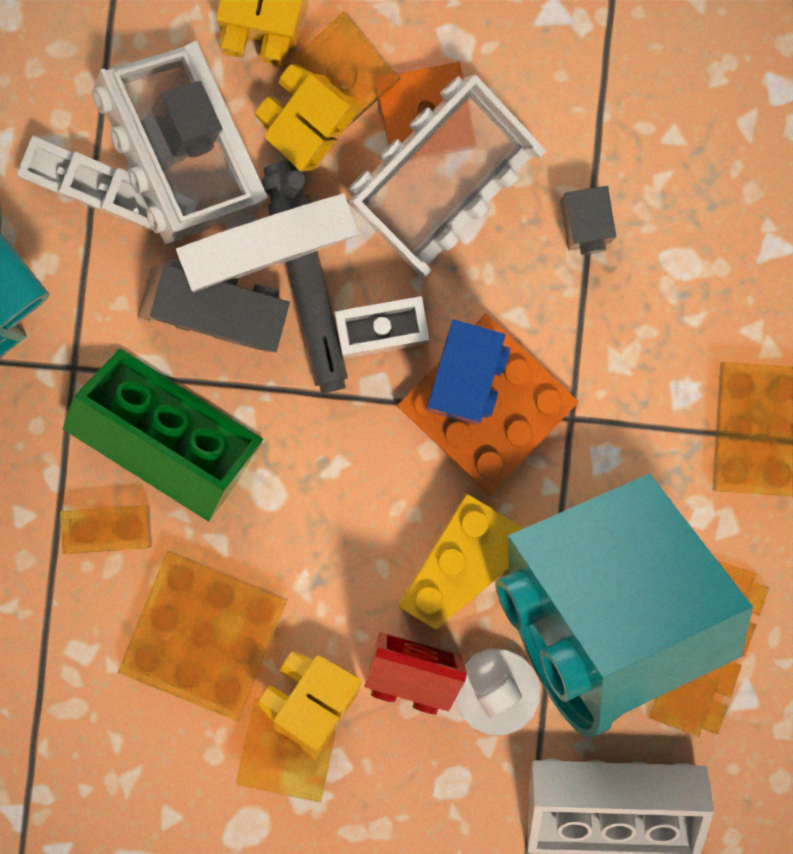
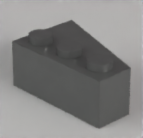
[137,259,290,353]

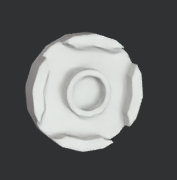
[455,648,540,735]

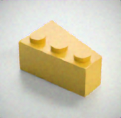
[398,493,524,630]

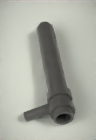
[262,160,348,394]

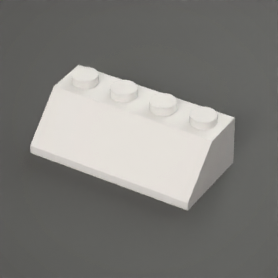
[527,758,714,854]

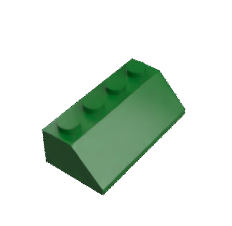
[62,348,264,522]

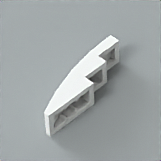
[16,135,198,242]
[176,193,359,293]

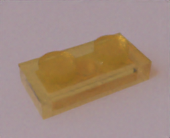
[60,505,152,554]

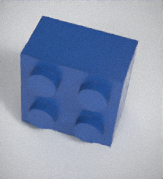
[426,319,511,425]

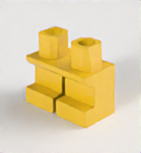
[216,0,308,67]
[255,64,363,172]
[257,651,363,760]

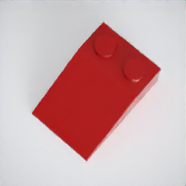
[364,631,467,715]

